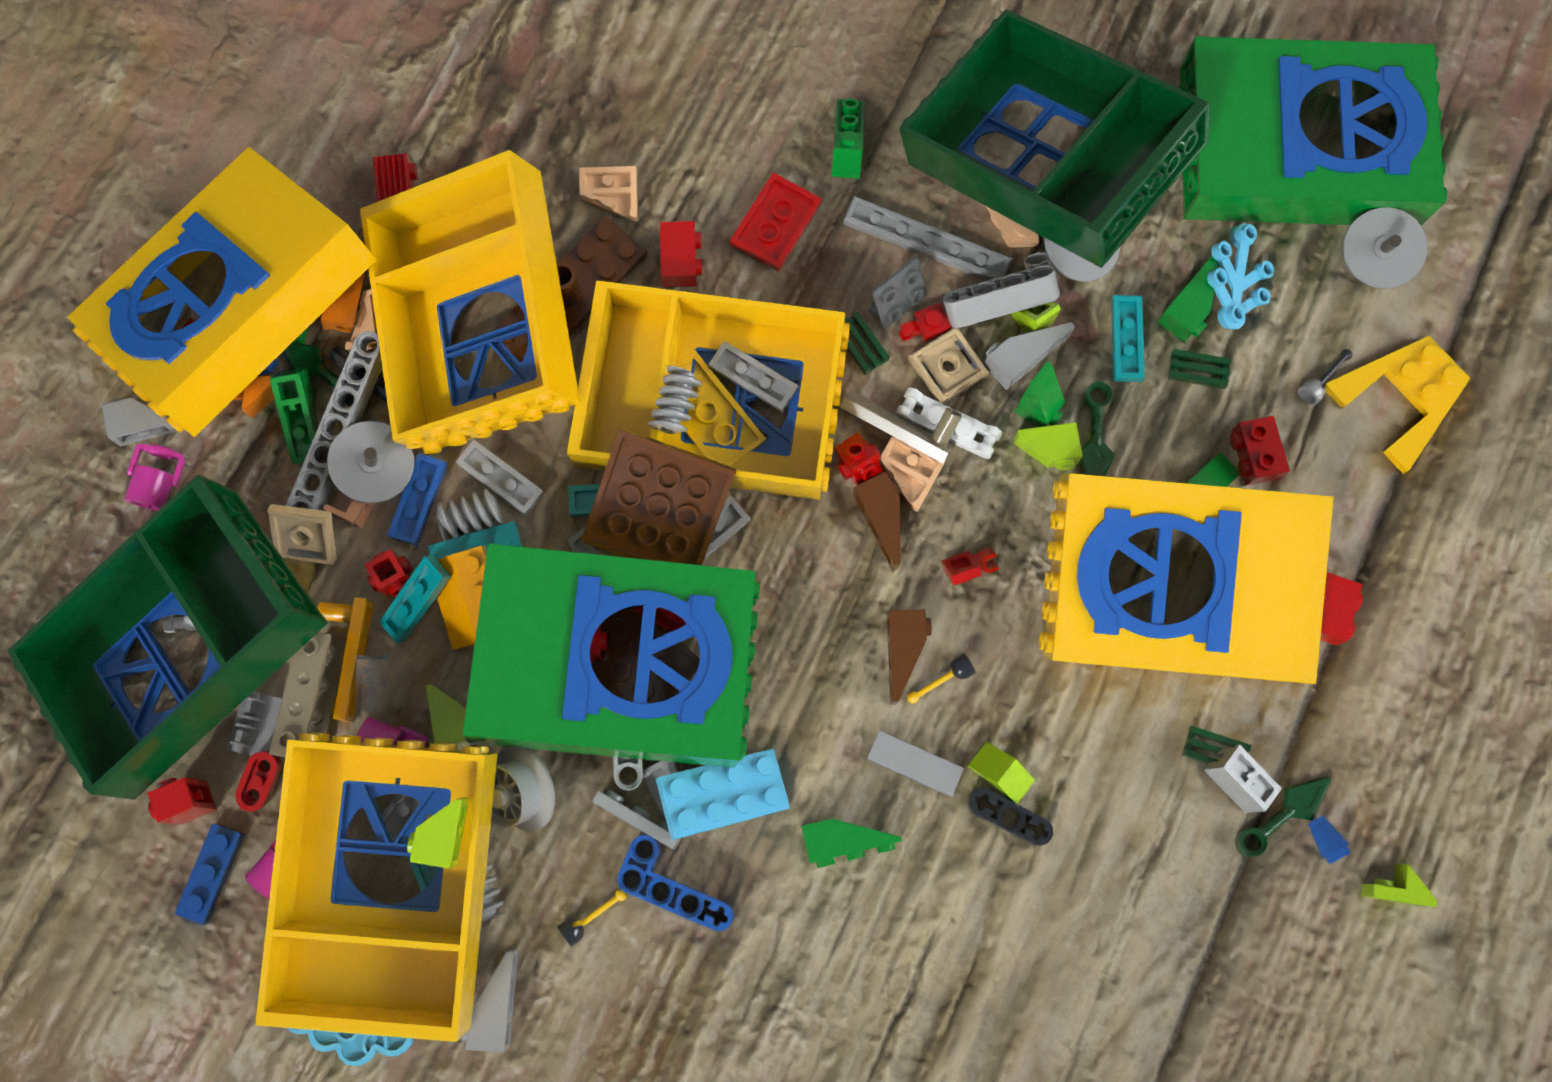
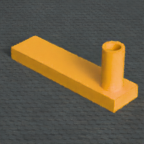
[318,597,374,723]

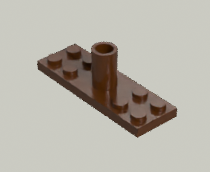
[493,216,648,362]

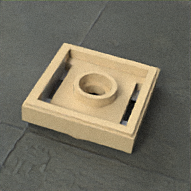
[908,328,989,404]
[267,504,337,565]

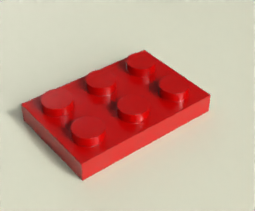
[730,172,822,272]

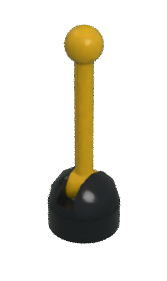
[907,652,976,704]
[557,889,628,947]

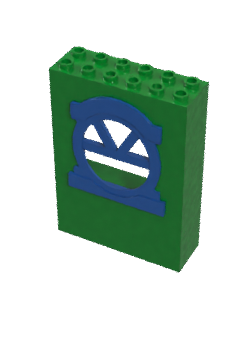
[1180,36,1447,226]
[463,543,760,768]

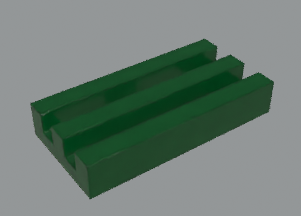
[845,311,890,375]
[1168,349,1231,389]
[1182,726,1252,764]

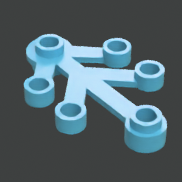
[1207,223,1274,330]

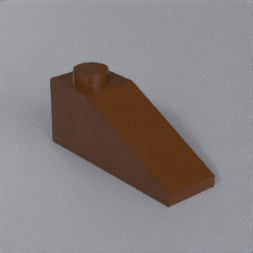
[853,472,901,572]
[887,609,932,705]

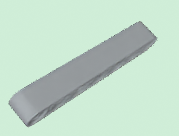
[286,331,382,511]

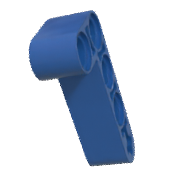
[617,835,734,931]

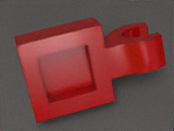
[898,302,952,342]
[941,548,999,585]

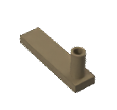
[839,390,962,463]

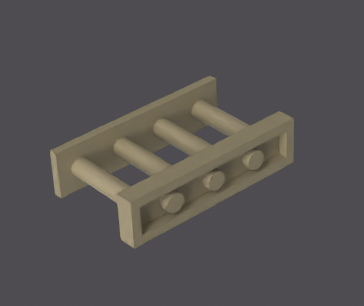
[269,632,346,757]

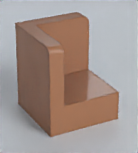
[322,492,375,529]

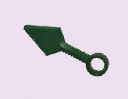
[282,342,371,407]
[1079,381,1115,476]
[1235,776,1331,857]

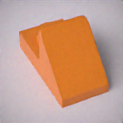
[233,376,275,418]

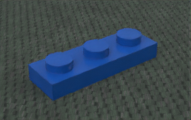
[387,453,448,547]
[174,823,245,925]

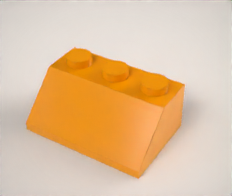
[437,546,487,650]

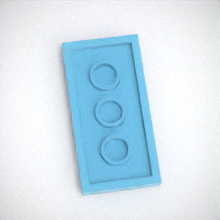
[656,748,790,841]

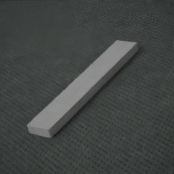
[843,196,1013,281]

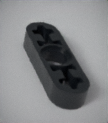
[967,788,1053,846]

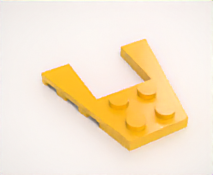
[1324,336,1470,474]

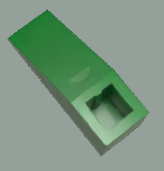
[831,98,865,179]
[801,819,902,868]

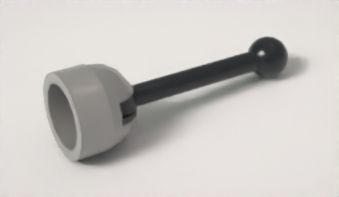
[1298,349,1353,405]

